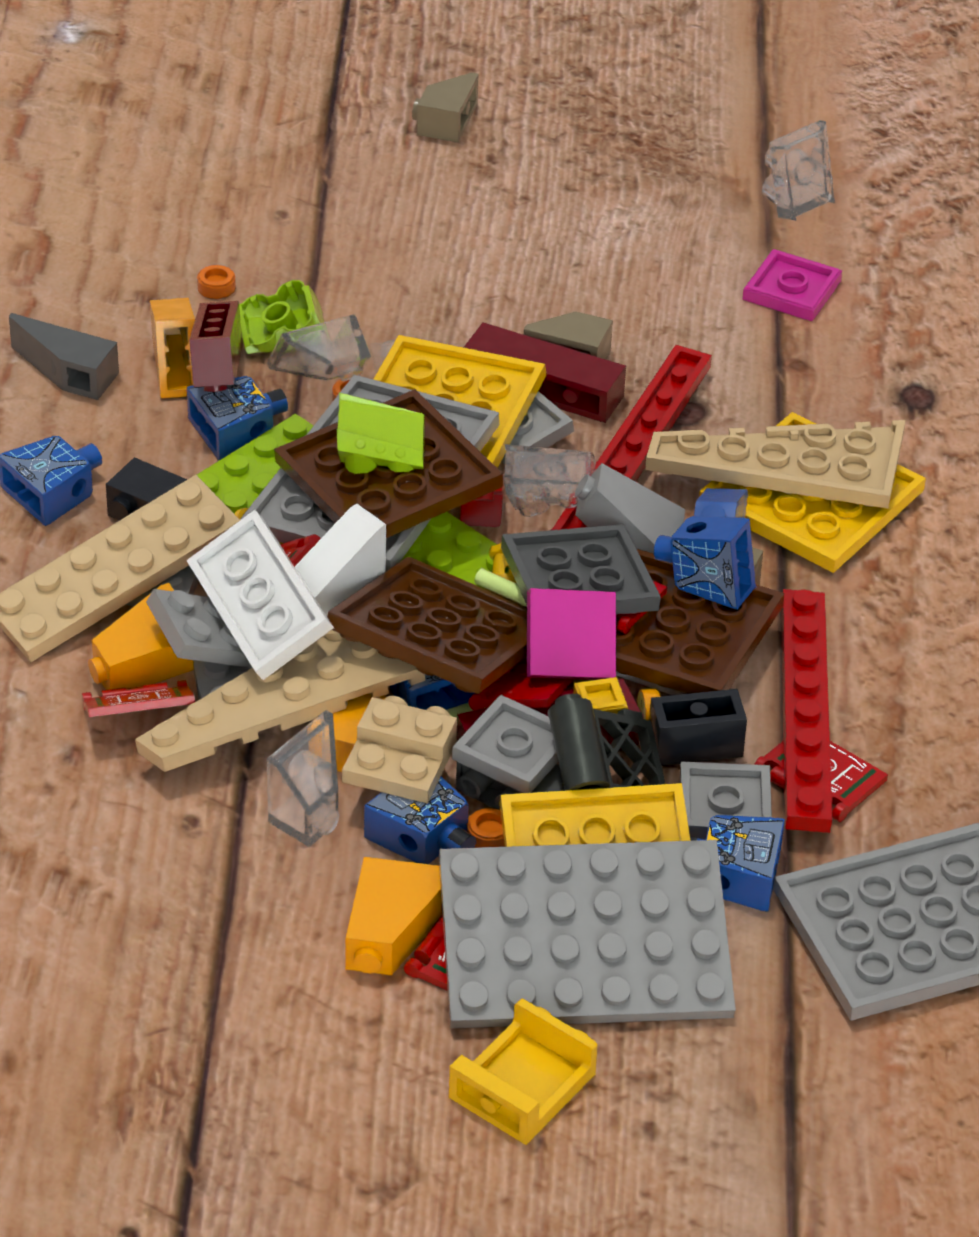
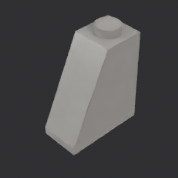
[575,463,685,553]

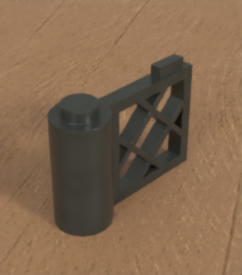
[548,694,666,791]

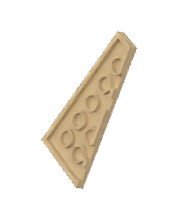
[645,420,906,509]
[135,630,426,772]

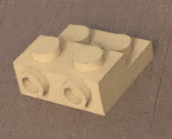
[342,696,457,804]

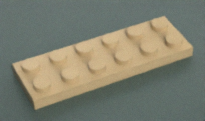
[0,475,240,662]

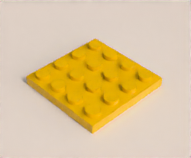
[373,335,546,468]
[699,412,926,573]
[500,783,691,847]

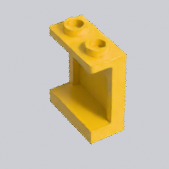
[449,998,598,1145]

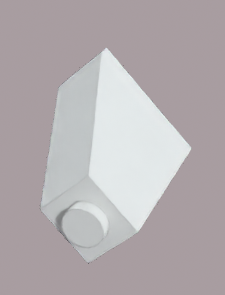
[295,504,386,616]

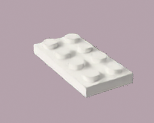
[186,510,334,680]

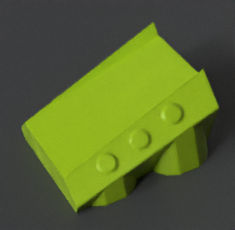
[239,280,331,354]
[337,392,425,474]

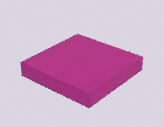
[742,249,842,322]
[527,588,616,680]

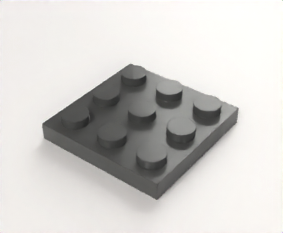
[501,524,661,614]

